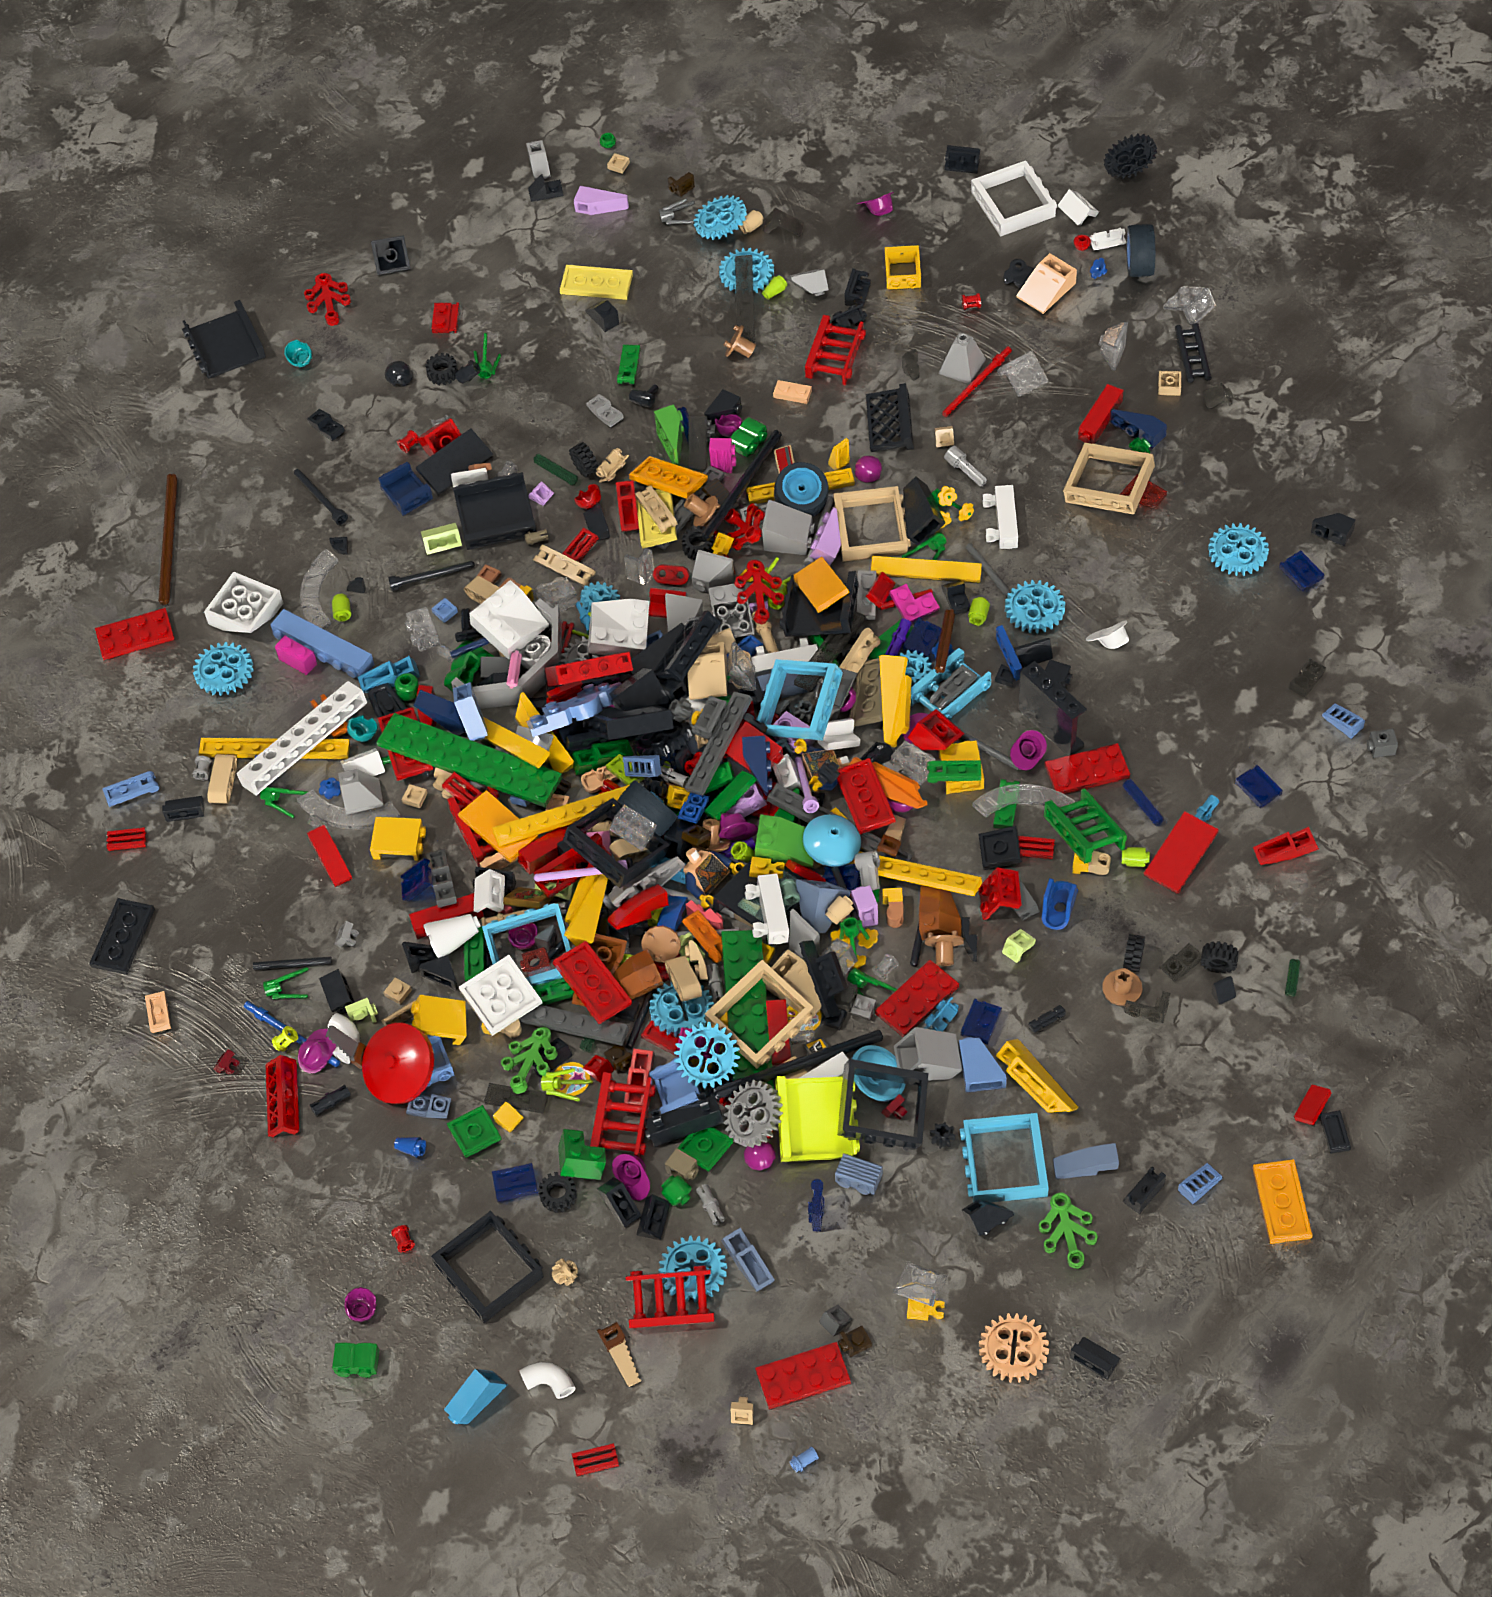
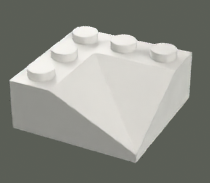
[204,572,283,633]
[470,580,549,659]
[587,599,649,658]

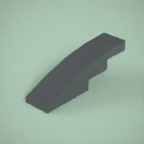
[426,849,457,908]

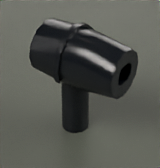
[455,360,481,384]
[629,384,659,408]

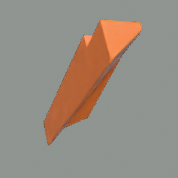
[849,757,928,808]

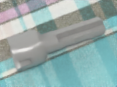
[944,445,988,487]

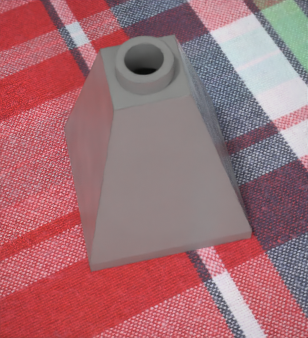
[939,333,986,384]
[665,593,703,632]

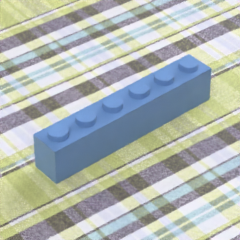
[270,609,375,678]

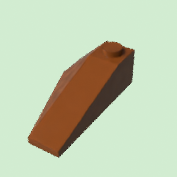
[919,868,962,941]
[572,934,627,1006]
[589,949,664,1017]

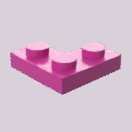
[889,584,940,623]

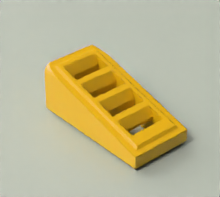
[828,438,850,471]

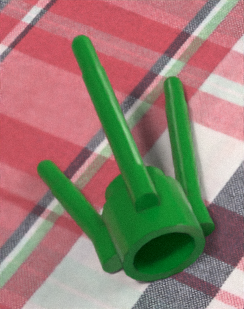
[474,333,501,379]
[902,532,947,560]
[260,786,310,818]
[263,967,309,1000]
[847,968,897,1010]

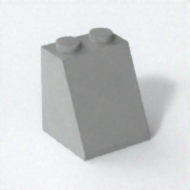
[762,500,815,555]
[894,1027,962,1081]

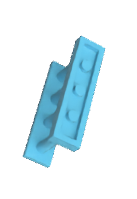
[910,648,991,720]

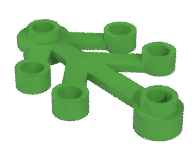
[501,1027,558,1094]
[1039,1193,1098,1269]

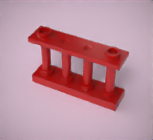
[805,315,866,385]
[447,786,500,867]
[590,1072,656,1158]
[625,1265,715,1328]

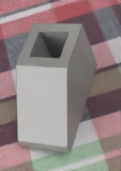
[526,140,551,180]

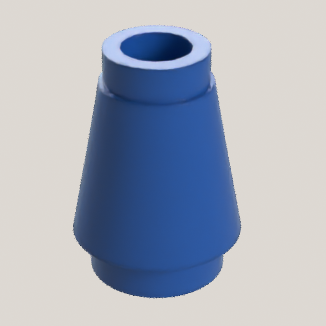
[394,1137,426,1157]

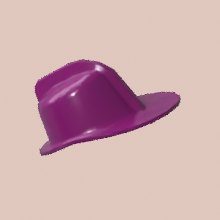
[856,192,894,216]
[1010,730,1047,771]
[719,813,758,841]
[298,1029,336,1073]
[612,1154,650,1200]

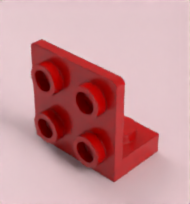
[978,867,1022,920]

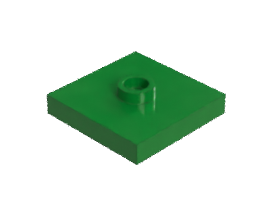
[446,1105,502,1158]
[678,1127,734,1172]

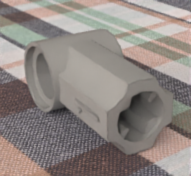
[855,851,880,891]

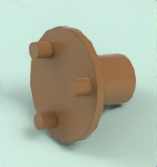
[724,325,756,358]
[684,494,721,527]
[692,819,730,852]
[641,926,681,963]
[924,931,964,966]
[1102,968,1143,1006]

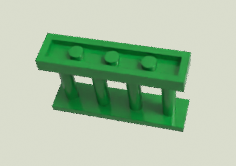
[1044,788,1127,864]

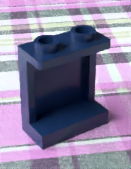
[378,462,433,516]

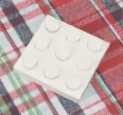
[459,955,542,1036]

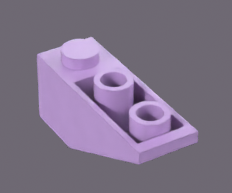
[574,186,629,215]
[809,507,841,566]

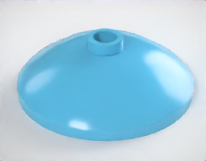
[803,814,861,867]
[852,1045,906,1102]

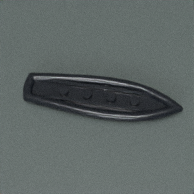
[367,683,430,777]

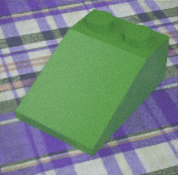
[654,404,684,466]
[755,815,814,867]

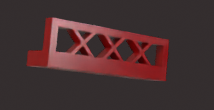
[534,832,612,899]
[266,1055,299,1137]

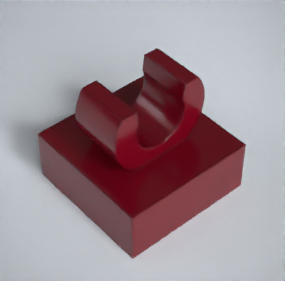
[213,1049,239,1075]
[881,1094,908,1120]

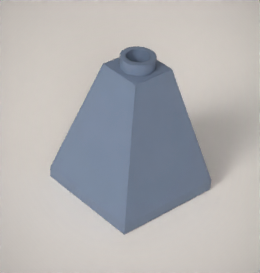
[796,879,851,934]

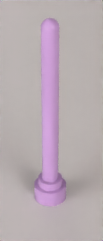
[795,757,819,813]
[534,860,628,882]

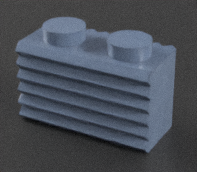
[835,1153,883,1195]

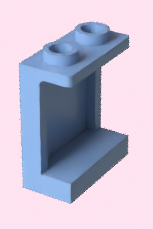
[426,1035,455,1088]
[649,1057,702,1114]

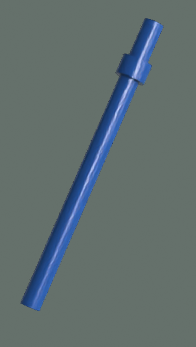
[244,1001,340,1068]

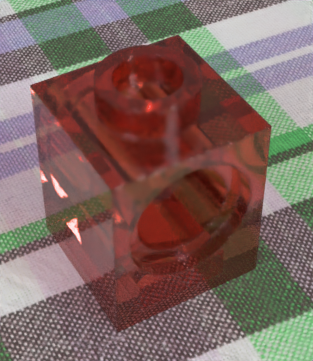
[520,947,552,976]

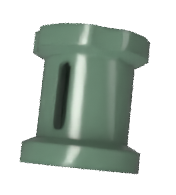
[780,879,800,905]

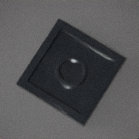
[978,826,1022,870]

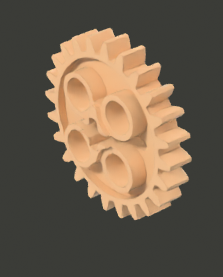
[979,1313,1049,1383]

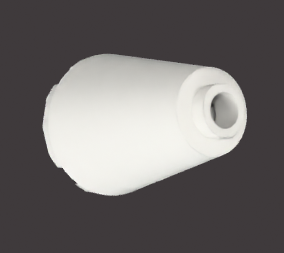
[424,914,481,958]

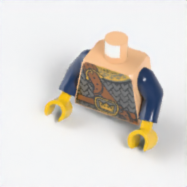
[794,739,849,792]
[683,848,745,909]

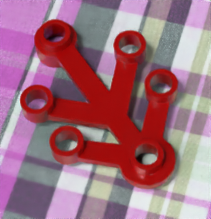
[304,273,351,326]
[724,503,765,551]
[734,560,784,625]

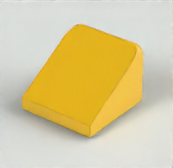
[493,1102,523,1133]

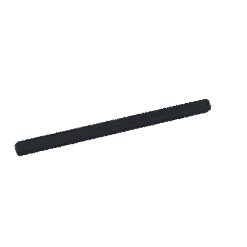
[701,430,782,541]
[713,1030,883,1099]

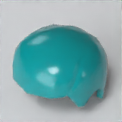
[284,340,312,368]
[347,715,378,742]

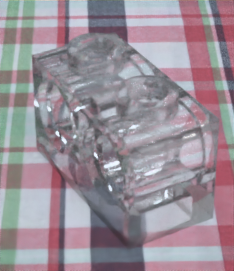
[404,606,440,651]
[891,741,936,785]
[610,805,657,851]

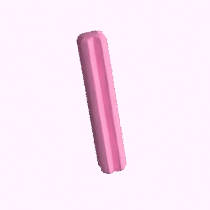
[506,650,522,689]

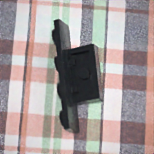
[799,940,849,1018]

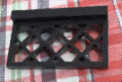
[866,383,914,452]
[654,611,721,682]

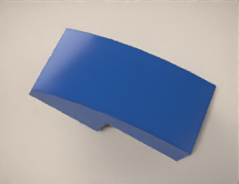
[678,792,709,823]
[657,896,688,932]

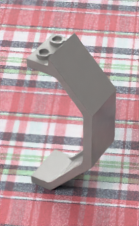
[451,598,562,709]

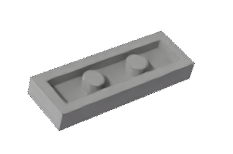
[857,571,876,620]

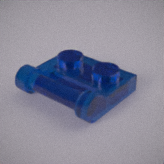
[808,1179,825,1232]

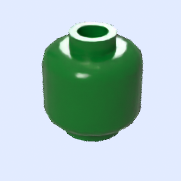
[394,673,419,701]
[661,1175,692,1206]

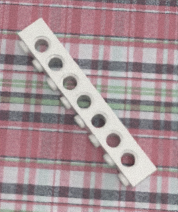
[236,681,367,795]

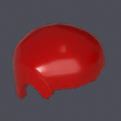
[574,484,601,509]

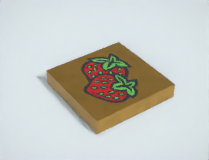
[503,887,554,909]

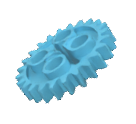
[693,195,747,240]
[719,248,774,295]
[1208,523,1269,576]
[1005,580,1065,634]
[193,642,254,696]
[649,982,714,1037]
[674,1022,740,1088]
[659,1236,727,1303]

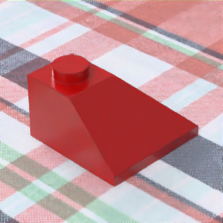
[417,418,462,457]
[907,709,965,750]

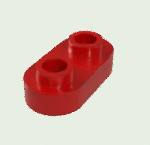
[653,564,690,585]

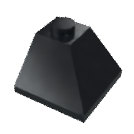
[371,235,411,275]

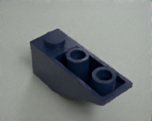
[1110,409,1167,449]
[414,690,466,735]
[742,736,772,797]

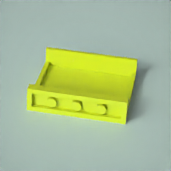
[775,1076,860,1162]

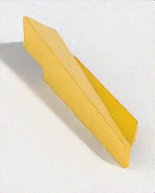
[879,655,912,748]
[515,692,574,774]
[564,874,608,946]
[996,1039,1078,1113]

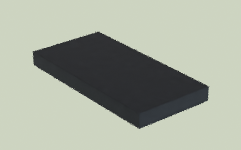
[416,428,493,495]
[89,898,155,975]

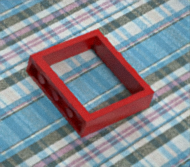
[545,652,633,686]

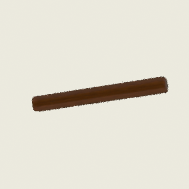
[934,609,955,674]

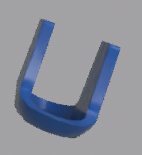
[1042,878,1078,930]

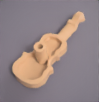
[581,762,643,793]

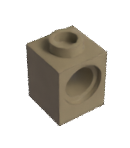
[665,1148,699,1183]

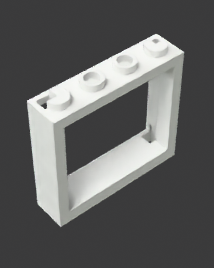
[971,160,1057,237]

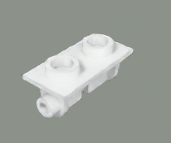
[1089,227,1126,251]

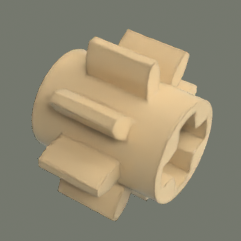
[552,1258,578,1286]

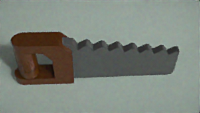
[325,1025,366,1069]

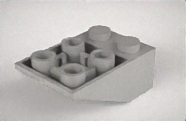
[708,582,755,638]

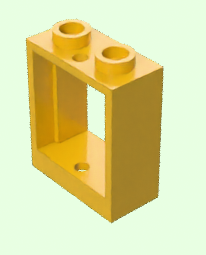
[885,245,921,290]

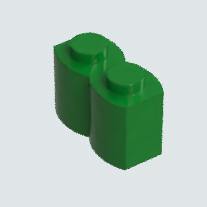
[730,417,768,457]
[444,651,480,692]
[332,1343,380,1377]

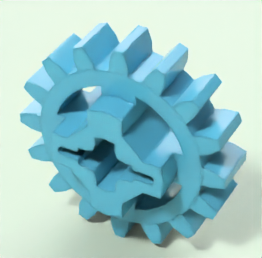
[580,581,620,612]
[900,650,932,686]

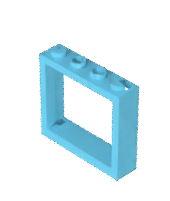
[756,659,843,741]
[482,903,572,987]
[960,1113,1049,1202]

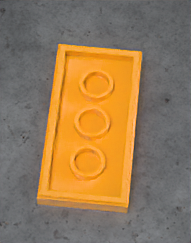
[629,456,708,499]
[794,556,849,613]
[458,790,539,863]
[1252,1159,1312,1244]

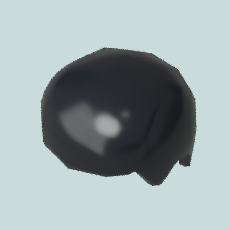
[384,361,413,386]

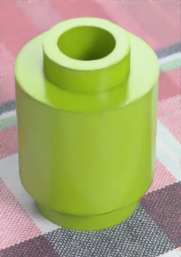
[331,594,351,622]
[968,597,990,626]
[1122,847,1150,867]

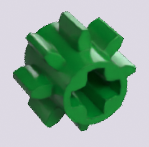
[1129,438,1151,454]

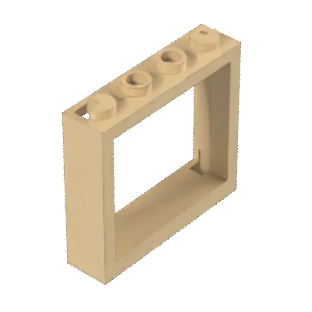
[1063,443,1155,514]
[833,486,911,562]
[705,960,814,1069]

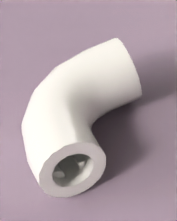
[328,1013,360,1064]
[519,1362,575,1399]

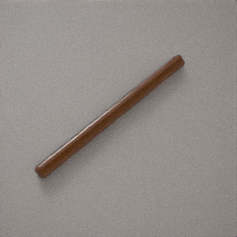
[158,474,177,605]

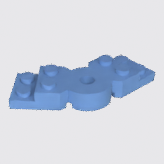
[526,682,621,737]

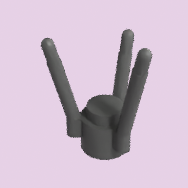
[659,198,695,225]

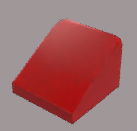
[583,1055,614,1083]

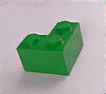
[558,1129,606,1180]

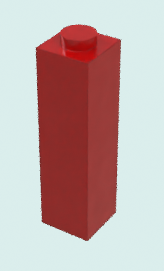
[1078,384,1124,444]
[518,824,586,875]
[409,893,485,940]

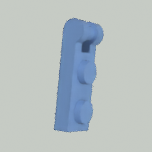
[102,771,159,807]

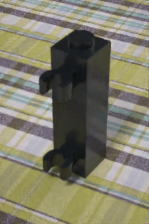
[644,1092,724,1147]

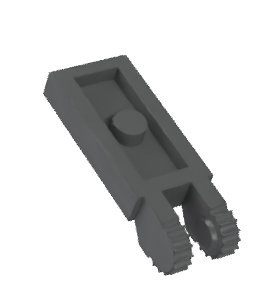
[930,665,977,711]

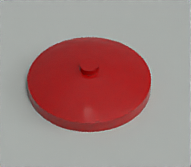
[362,1023,434,1104]

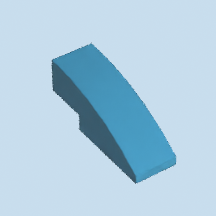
[358,656,420,693]

